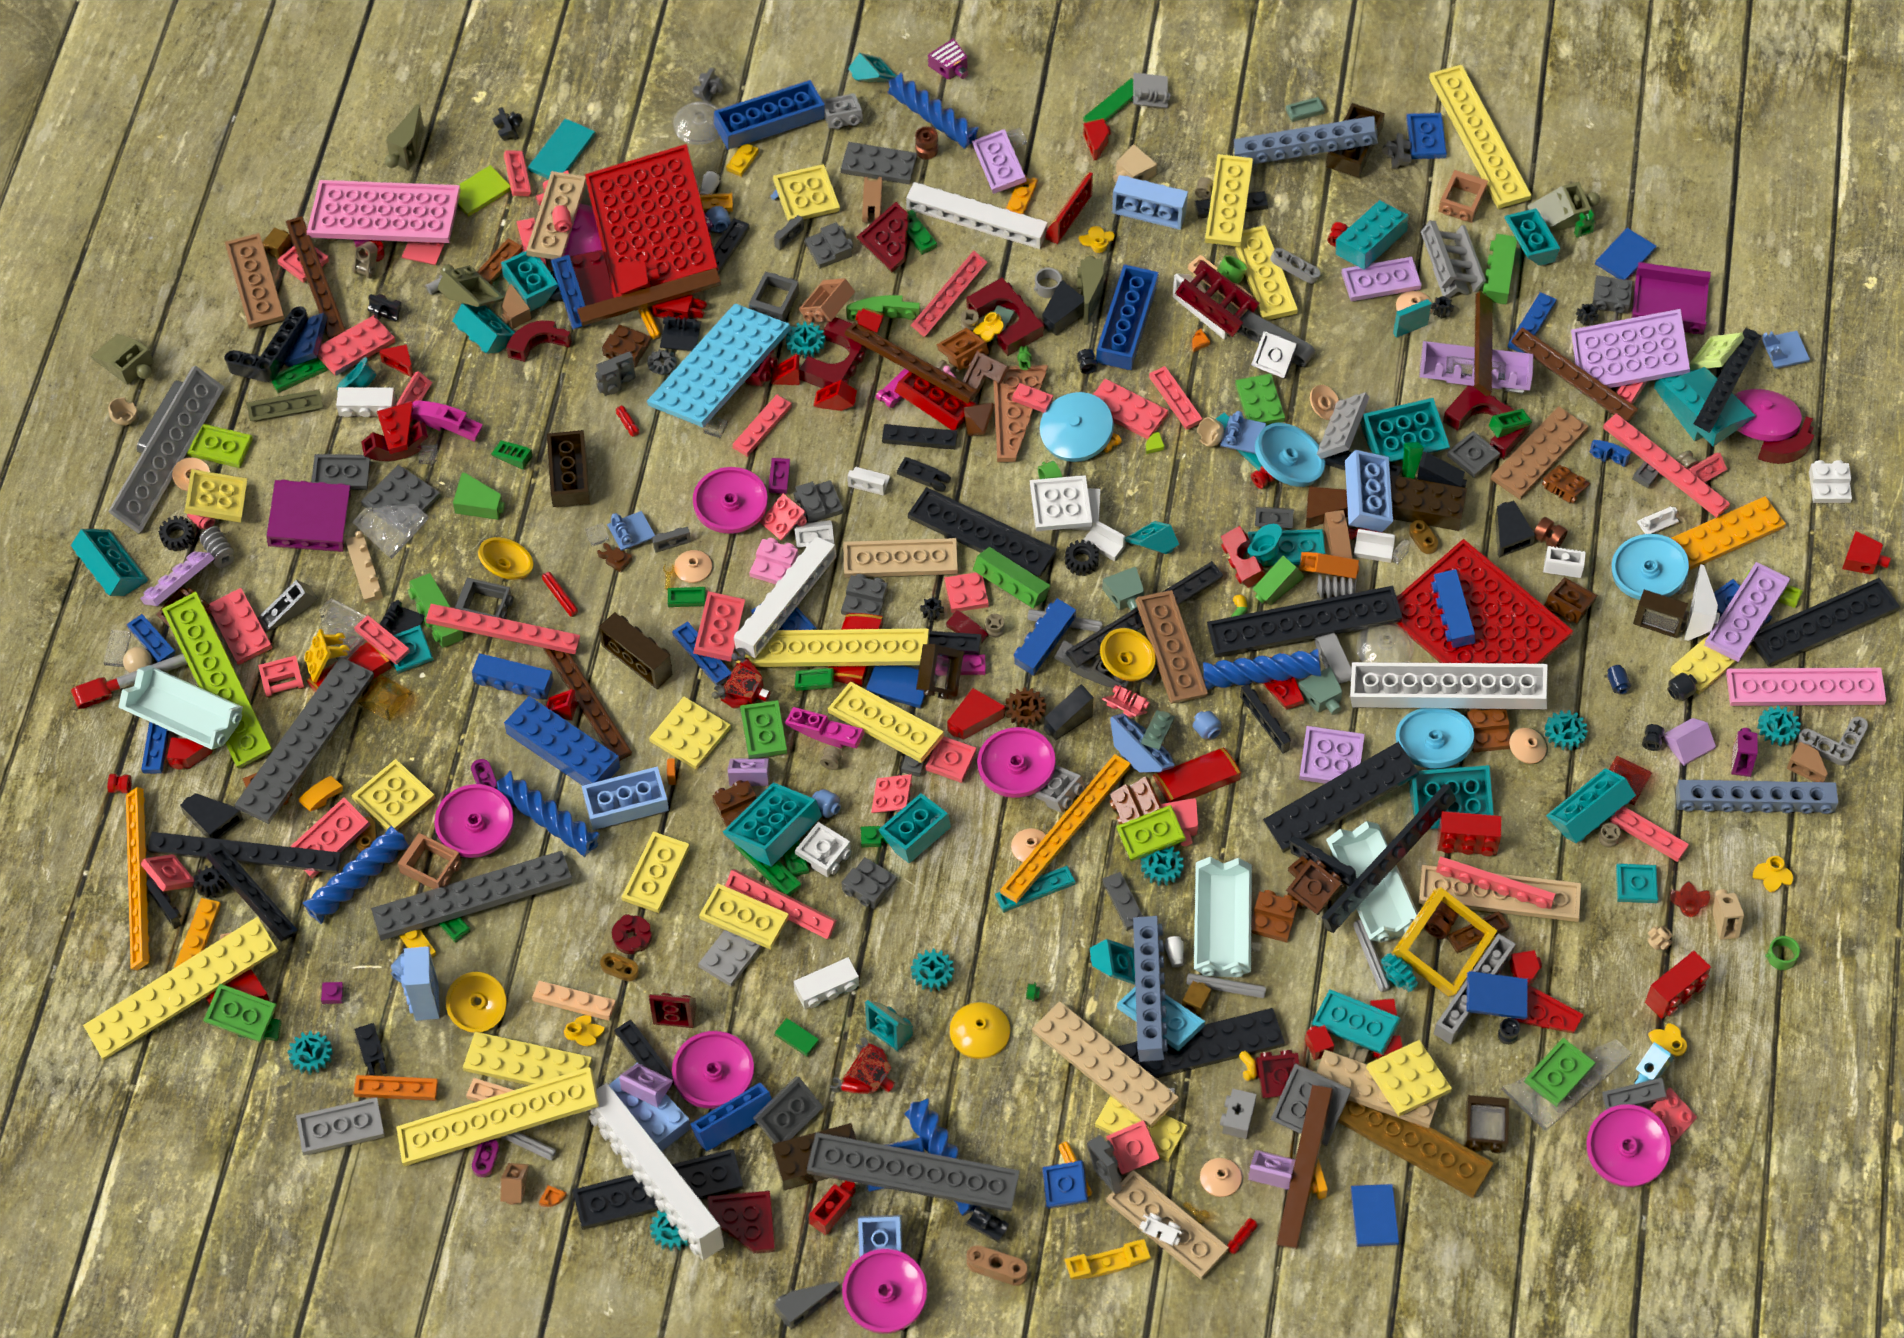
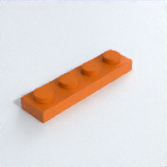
[354,1075,438,1101]

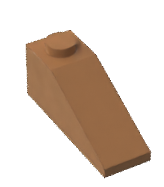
[1323,510,1352,559]

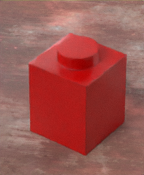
[855,307,884,333]
[1305,1025,1335,1061]

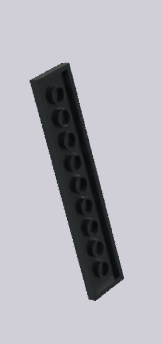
[1207,586,1402,658]

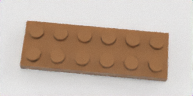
[225,233,285,329]
[1490,406,1588,500]
[1135,590,1208,704]

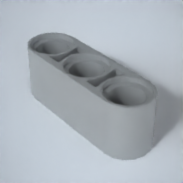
[1315,633,1352,684]

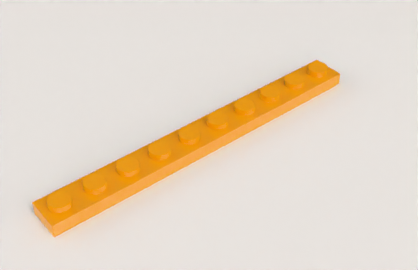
[1000,754,1131,903]
[126,787,150,971]

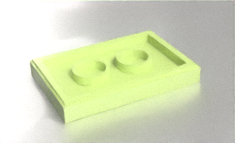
[1689,333,1744,370]

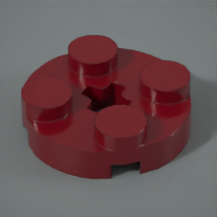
[611,914,652,954]

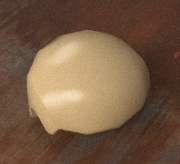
[108,397,138,425]
[1197,417,1224,447]
[123,647,152,673]

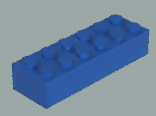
[714,80,825,150]
[1096,264,1159,370]
[504,696,620,786]

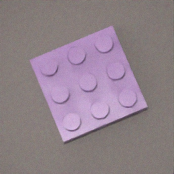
[1299,726,1364,783]

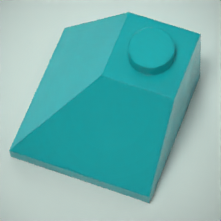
[848,53,897,82]
[1125,521,1180,554]
[1090,939,1135,985]

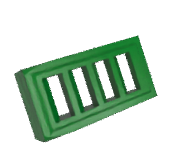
[1489,408,1532,438]
[491,440,533,470]
[1402,442,1424,479]

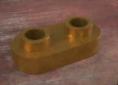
[1409,520,1438,554]
[356,817,376,853]
[600,953,639,981]

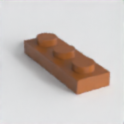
[477,238,523,285]

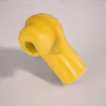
[1239,1051,1257,1081]

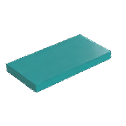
[528,118,595,180]
[1248,529,1326,566]
[1311,989,1401,1055]

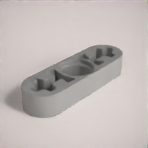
[1270,248,1320,283]

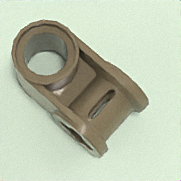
[352,242,378,279]

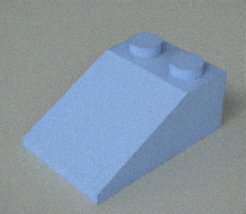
[858,1215,902,1257]

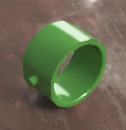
[1217,255,1248,283]
[1037,461,1062,479]
[1765,936,1801,970]

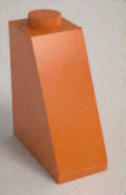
[1299,552,1359,579]

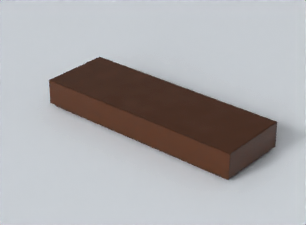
[1447,911,1509,954]

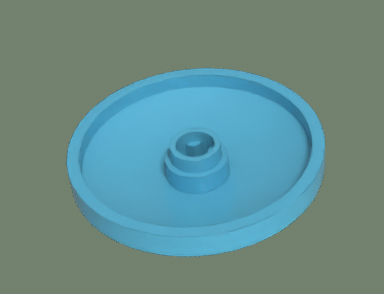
[1040,392,1114,462]
[1255,423,1325,487]
[1612,534,1689,600]
[1396,708,1474,768]

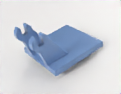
[1762,331,1810,369]

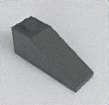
[257,580,318,632]
[774,1281,840,1330]

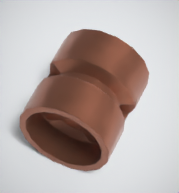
[915,126,938,160]
[1534,517,1568,548]
[1424,901,1459,939]

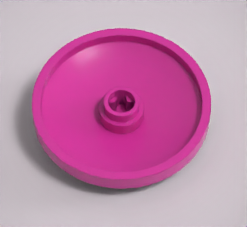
[564,204,602,256]
[1735,389,1802,441]
[693,467,768,534]
[977,727,1056,798]
[434,784,514,858]
[672,1031,754,1109]
[1586,1104,1671,1187]
[842,1249,927,1334]

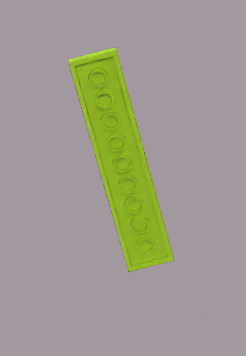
[162,592,273,769]

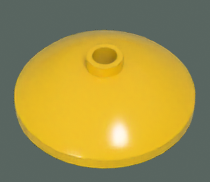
[478,537,533,580]
[1100,628,1156,681]
[446,972,507,1033]
[950,1002,1010,1059]

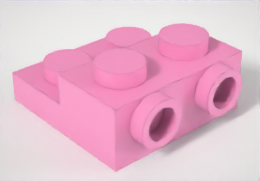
[749,538,798,584]

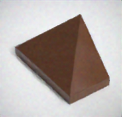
[964,403,995,436]

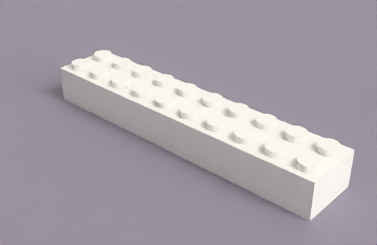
[1350,662,1548,709]
[588,1083,724,1260]

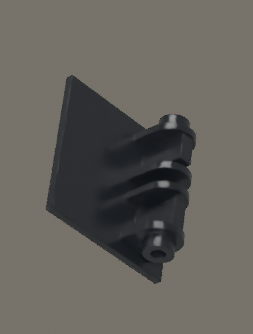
[660,316,701,351]
[380,600,425,635]

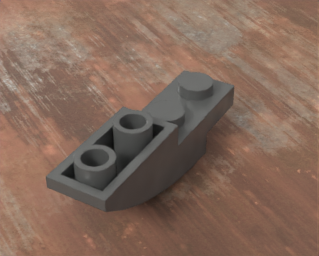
[1054,640,1129,688]

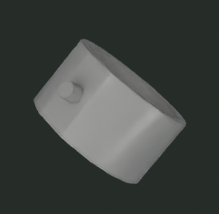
[1033,267,1063,298]

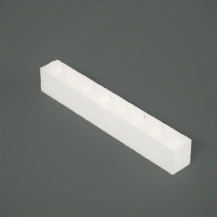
[906,182,1047,249]
[734,537,837,658]

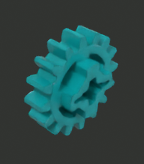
[786,321,825,359]
[1757,705,1801,746]
[1544,710,1588,750]
[1141,846,1184,886]
[911,948,954,992]
[1381,953,1418,992]
[288,1031,333,1075]
[650,1210,688,1251]

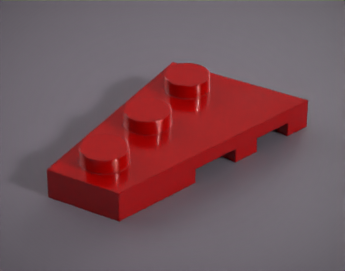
[377,401,414,454]
[1262,657,1304,710]
[1513,986,1584,1034]

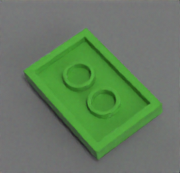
[1235,374,1285,425]
[740,700,787,759]
[203,984,277,1043]
[1524,1038,1596,1107]

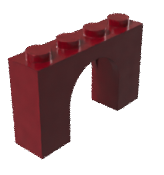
[966,277,1044,356]
[799,317,869,388]
[1443,385,1530,460]

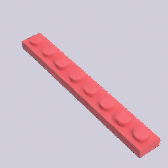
[1603,413,1730,518]
[426,604,580,654]

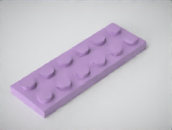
[1704,562,1790,662]

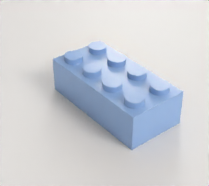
[1112,175,1188,230]
[1345,450,1393,532]
[582,766,669,830]
[401,947,440,1021]
[609,1063,690,1152]

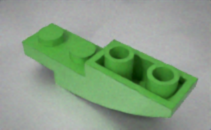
[846,295,920,322]

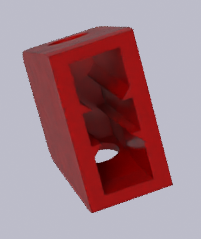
[616,261,660,295]
[1842,531,1891,575]

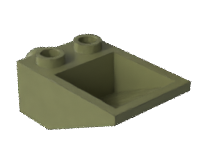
[385,104,424,170]
[1527,182,1600,232]
[1077,256,1104,325]
[437,264,504,307]
[91,334,154,385]

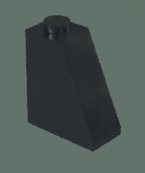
[1042,280,1084,335]
[1417,451,1467,488]
[1495,500,1535,558]
[1043,684,1094,741]
[180,793,243,839]

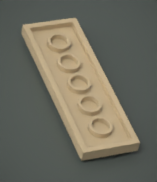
[526,171,586,259]
[843,538,958,578]
[1317,1050,1439,1128]
[1106,1170,1229,1280]

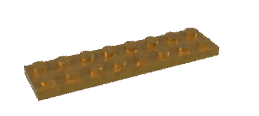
[1338,1100,1494,1198]

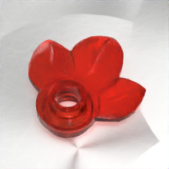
[1670,881,1710,917]

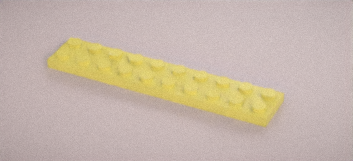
[1429,65,1531,209]
[736,629,929,667]
[83,917,278,1060]
[397,1067,599,1166]

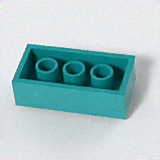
[1336,200,1408,270]

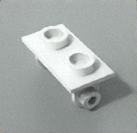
[1637,506,1679,534]
[1139,1213,1184,1246]

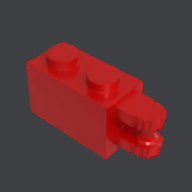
[652,295,707,320]
[809,1181,856,1236]

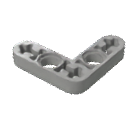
[1797,717,1868,766]

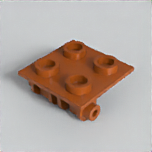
[1542,465,1591,504]

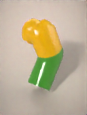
[1231,594,1248,617]

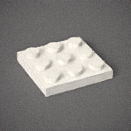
[1030,475,1092,531]

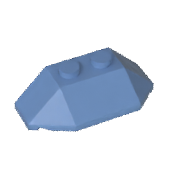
[1110,713,1174,772]

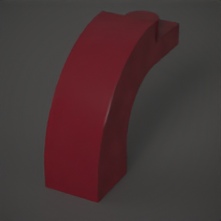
[506,320,572,362]
[1758,416,1815,464]
[361,421,428,461]

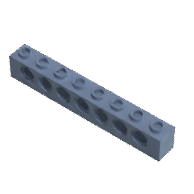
[1234,116,1378,164]
[1675,780,1838,814]
[1133,916,1167,1062]

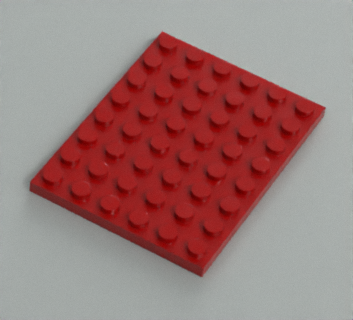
[585,144,719,298]
[1394,539,1573,664]

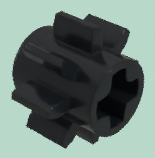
[1431,296,1454,319]
[1576,304,1599,326]
[920,597,944,622]

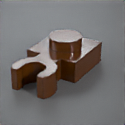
[597,543,632,573]

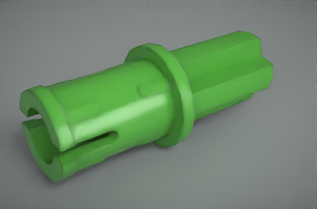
[1017,346,1032,370]

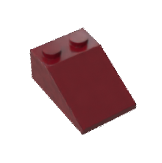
[570,250,614,306]
[649,993,697,1028]

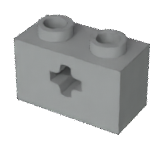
[1220,1089,1257,1139]

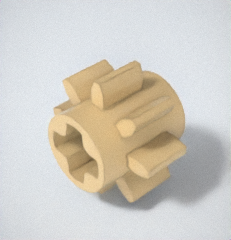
[1647,926,1673,950]

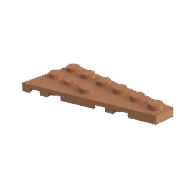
[993,365,1048,462]

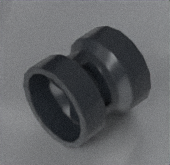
[1076,349,1098,374]
[1642,724,1665,751]
[1498,1018,1520,1045]

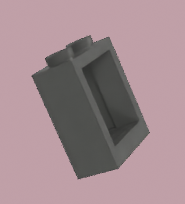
[749,271,799,322]
[455,577,514,619]

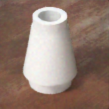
[700,171,720,195]
[1164,936,1184,967]

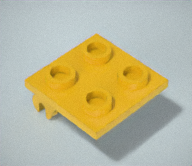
[304,629,350,683]

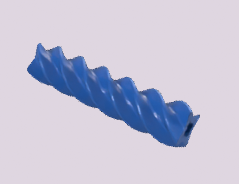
[888,72,979,149]
[1203,649,1321,690]
[497,771,600,857]
[302,826,409,924]
[904,1098,981,1216]

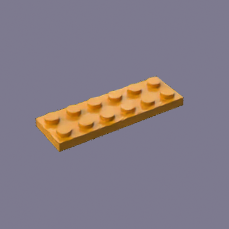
[1671,496,1786,570]

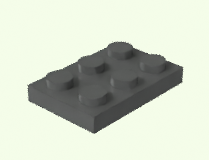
[311,454,371,490]
[753,1076,823,1144]

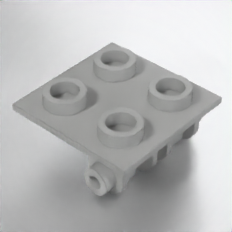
[1133,73,1170,108]

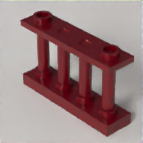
[1175,260,1260,337]

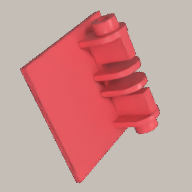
[402,241,445,265]
[760,494,807,541]
[1102,685,1150,718]
[871,774,912,813]
[1649,1087,1697,1146]

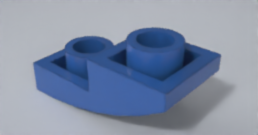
[1590,440,1631,467]

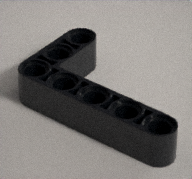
[224,306,309,382]

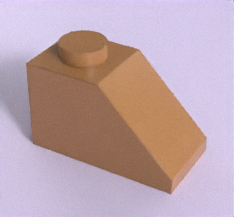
[501,284,531,329]
[1787,742,1828,782]
[500,1163,529,1205]

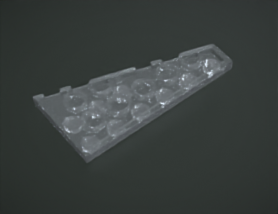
[1501,1039,1631,1131]

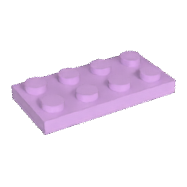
[972,129,1026,194]
[1342,257,1421,301]
[140,551,214,606]

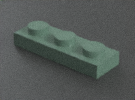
[1141,710,1175,750]

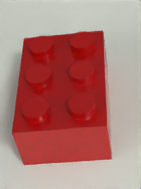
[1437,811,1502,856]
[1645,950,1711,1019]

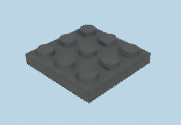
[361,464,441,534]
[1271,1063,1352,1146]

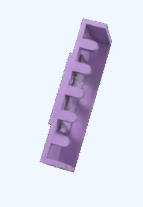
[1419,341,1533,390]

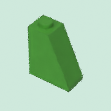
[453,473,505,520]
[1253,556,1305,605]

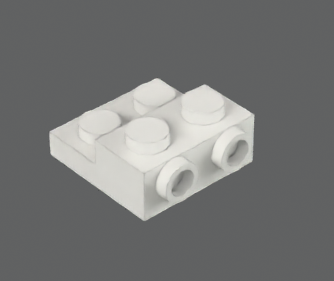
[1809,460,1852,503]
[795,822,851,878]

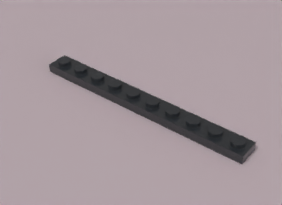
[1693,327,1761,433]
[1065,561,1224,668]
[1321,784,1456,933]
[148,832,342,874]

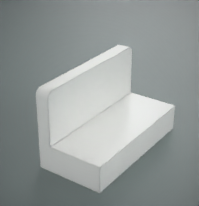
[847,467,890,495]
[1083,519,1125,561]
[794,520,834,547]
[1353,529,1395,563]

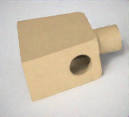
[1113,145,1157,183]
[1713,889,1744,940]

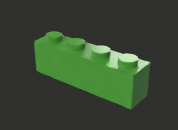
[1483,233,1517,304]
[973,547,1050,609]
[408,573,463,648]

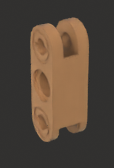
[862,177,882,223]
[966,1245,1027,1286]

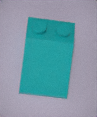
[865,1000,913,1052]

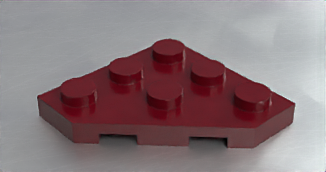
[857,202,909,273]
[708,1190,775,1254]

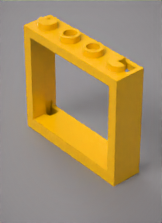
[1392,887,1497,997]

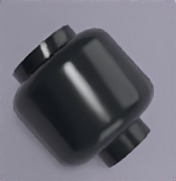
[1667,672,1697,701]

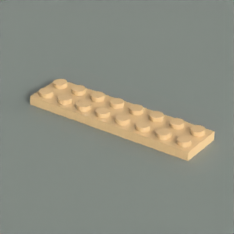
[1419,865,1581,922]
[1032,1001,1179,1128]

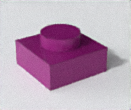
[321,982,344,1004]

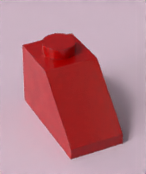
[1083,119,1111,161]
[813,380,857,411]
[167,737,213,769]
[1509,950,1542,989]

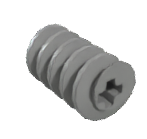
[200,526,234,568]
[1316,575,1356,599]

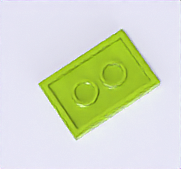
[457,165,511,217]
[187,424,253,468]
[1116,805,1186,862]

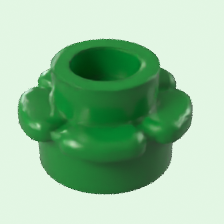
[1026,982,1040,1002]

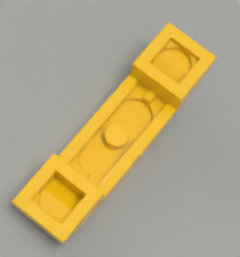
[1064,1239,1151,1279]

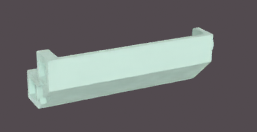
[119,665,243,749]
[1326,821,1418,943]
[1194,857,1252,977]

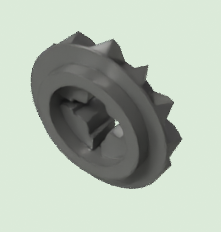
[647,348,677,374]

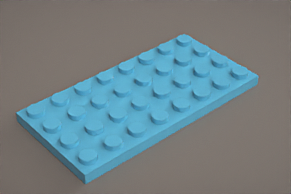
[647,304,791,428]

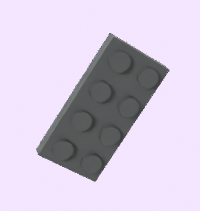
[841,142,917,185]

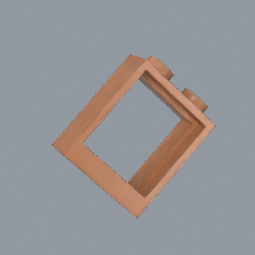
[1438,170,1488,223]
[799,278,855,323]
[398,833,461,889]

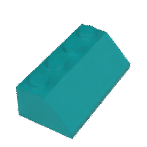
[71,529,148,596]
[1546,768,1636,843]

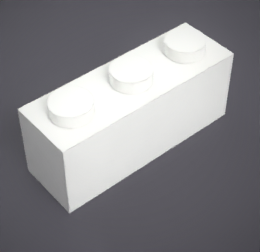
[336,387,396,417]
[794,957,859,1009]

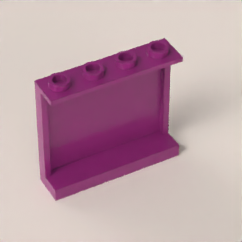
[1631,262,1711,335]
[266,479,351,552]

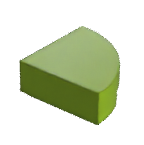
[1146,432,1164,454]

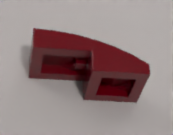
[946,610,988,644]

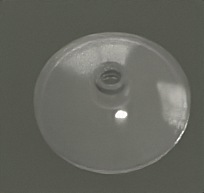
[673,101,720,145]
[1356,623,1414,663]

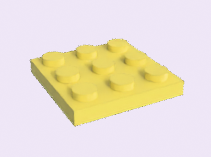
[773,164,840,221]
[184,469,247,523]
[649,697,731,770]
[352,759,435,831]
[1366,1040,1452,1117]

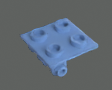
[1221,411,1266,454]
[607,511,655,551]

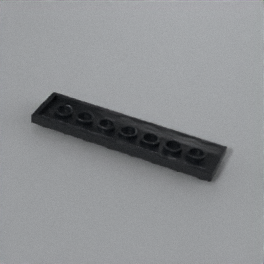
[908,487,1057,578]
[1751,578,1900,667]
[1263,742,1419,853]
[1117,1008,1285,1078]
[573,1148,744,1230]

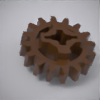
[1005,687,1046,728]

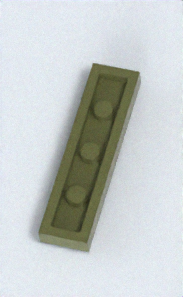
[246,389,323,421]

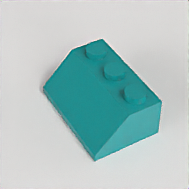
[1504,208,1560,266]
[501,251,558,311]
[452,303,515,354]
[879,793,951,863]

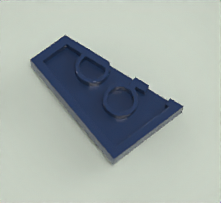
[284,313,328,367]

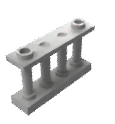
[1421,220,1486,292]

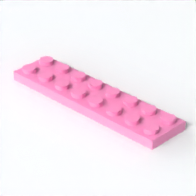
[1726,668,1886,706]

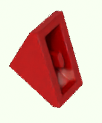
[379,344,414,378]
[771,354,800,385]
[546,689,578,721]

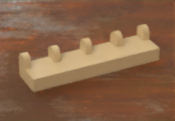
[345,531,383,603]

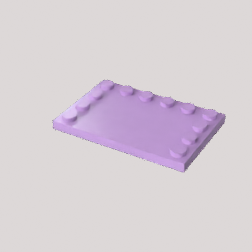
[1571,309,1690,394]

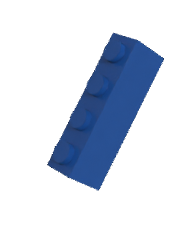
[1431,569,1475,648]
[1013,598,1076,676]
[472,653,554,700]
[691,1083,772,1151]

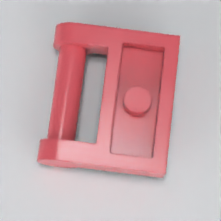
[258,655,304,697]

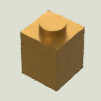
[262,227,292,259]
[1182,981,1211,1017]

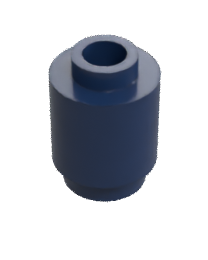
[1607,665,1631,694]

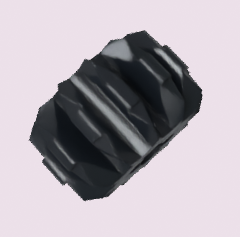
[193,865,227,899]

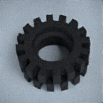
[159,516,195,552]
[1065,539,1099,576]

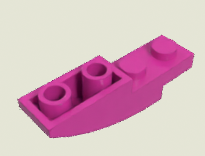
[412,401,483,442]
[785,707,865,749]

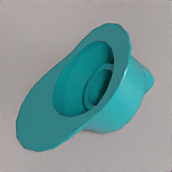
[337,357,376,390]
[1247,523,1282,565]

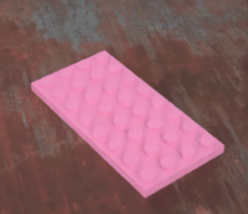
[307,180,460,243]

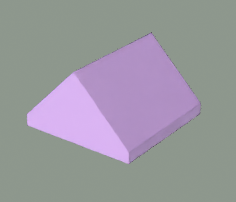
[1662,718,1716,766]
[728,758,769,786]
[619,1063,673,1107]
[1248,1150,1295,1190]

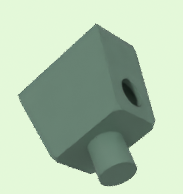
[1102,567,1144,610]
[1298,667,1342,715]

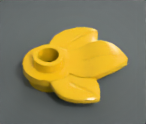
[1078,226,1114,253]
[973,312,1004,343]
[1753,856,1793,893]
[564,1015,605,1046]
[1648,1023,1687,1056]

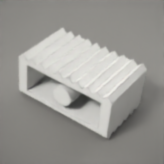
[1543,546,1585,578]

